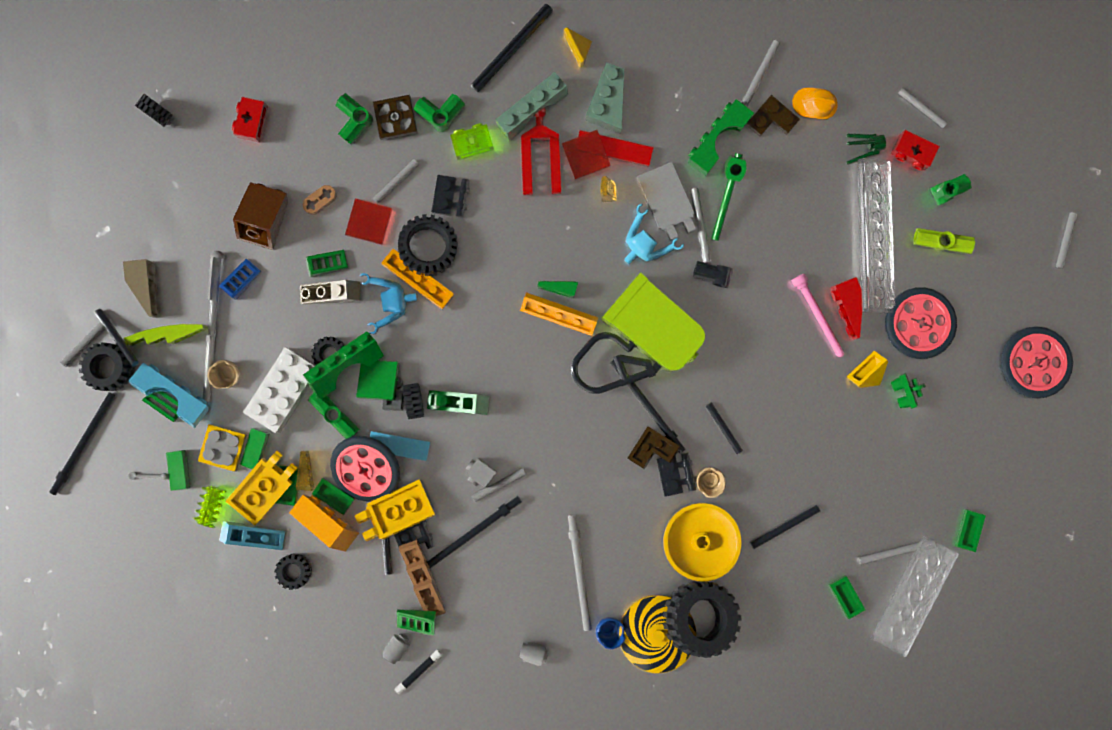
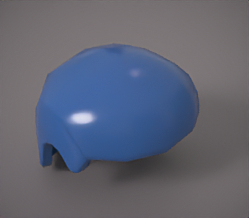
[596,617,625,650]

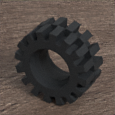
[135,94,173,127]
[311,336,345,365]
[403,383,424,419]
[274,553,312,590]

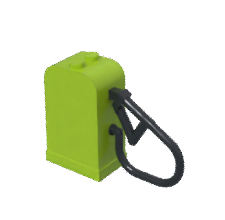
[571,272,705,394]

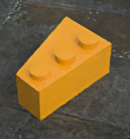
[289,494,359,552]

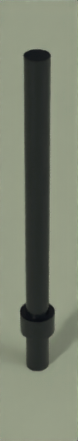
[610,360,686,454]
[49,392,116,495]
[427,496,522,569]

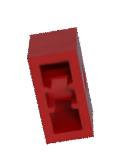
[232,97,268,143]
[891,130,940,171]

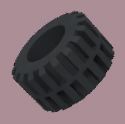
[79,342,134,391]

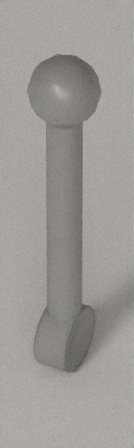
[129,472,169,480]

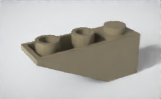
[123,259,159,318]
[300,280,361,304]

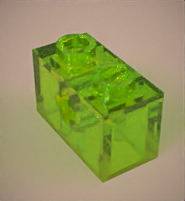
[450,123,494,160]

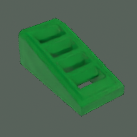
[306,249,348,277]
[537,281,578,298]
[397,609,436,635]

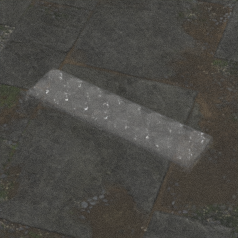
[858,158,895,314]

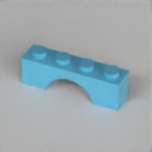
[129,363,209,428]

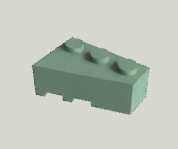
[585,62,624,134]

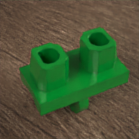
[891,373,926,409]

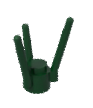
[846,133,886,165]

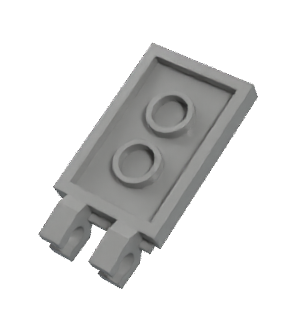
[637,162,696,241]

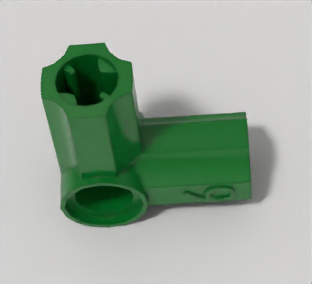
[335,93,373,145]
[413,94,465,132]
[930,174,972,206]

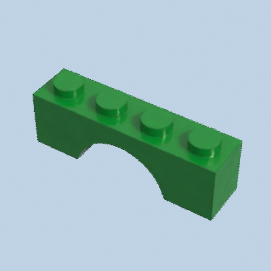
[688,99,754,176]
[303,331,384,399]

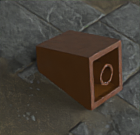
[233,182,288,250]

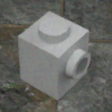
[466,458,497,488]

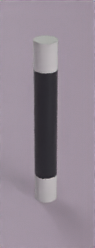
[394,649,442,695]

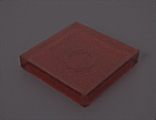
[562,129,611,179]
[345,198,392,245]

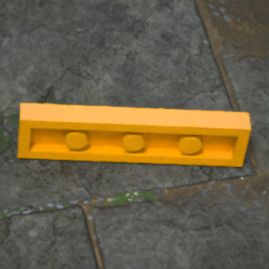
[381,249,454,310]
[520,292,598,336]

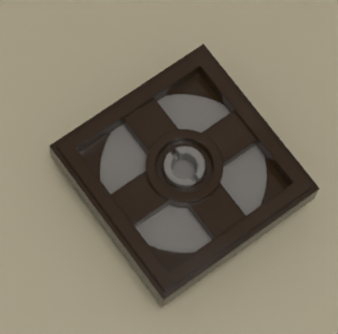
[373,95,418,140]

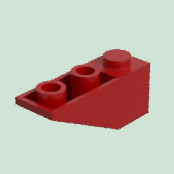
[831,277,864,340]

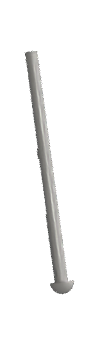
[203,251,225,402]

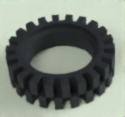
[398,214,458,276]

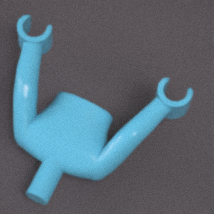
[624,204,684,264]

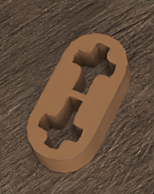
[303,185,337,215]

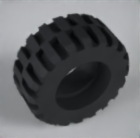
[663,581,742,658]

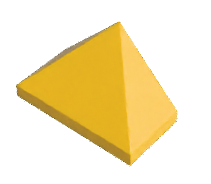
[564,27,592,68]
[847,351,888,388]

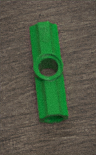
[308,393,360,439]

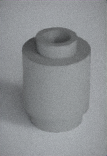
[382,634,410,664]
[519,642,549,666]

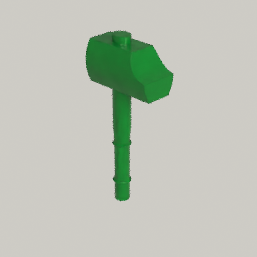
[712,153,747,241]

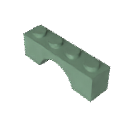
[495,72,568,141]

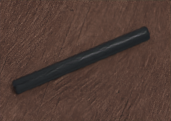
[471,4,553,92]

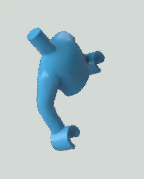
[360,273,417,334]

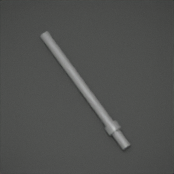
[568,515,592,631]

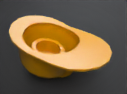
[792,88,838,119]

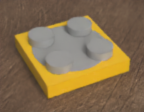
[198,424,247,472]

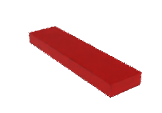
[575,130,654,167]

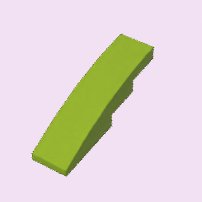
[123,324,208,346]

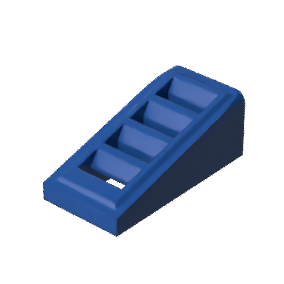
[219,259,261,300]

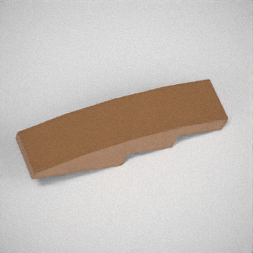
[399,540,446,616]

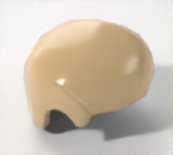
[207,360,240,389]
[696,467,726,498]

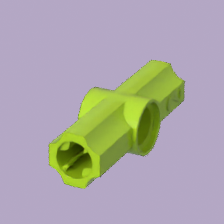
[913,228,975,254]

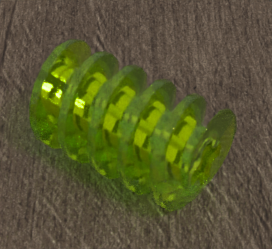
[192,486,227,528]

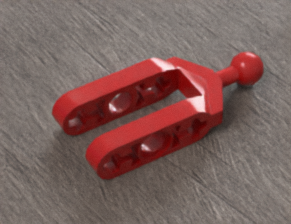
[521,108,561,195]

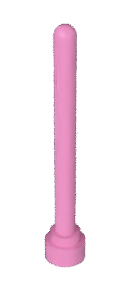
[791,273,844,357]

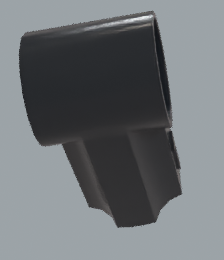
[693,261,733,288]

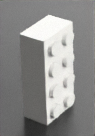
[243,347,316,433]

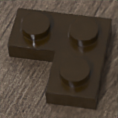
[746,95,800,137]
[627,426,681,469]

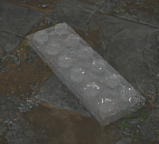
[871,536,959,657]

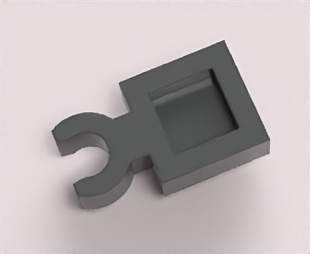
[382,377,404,411]

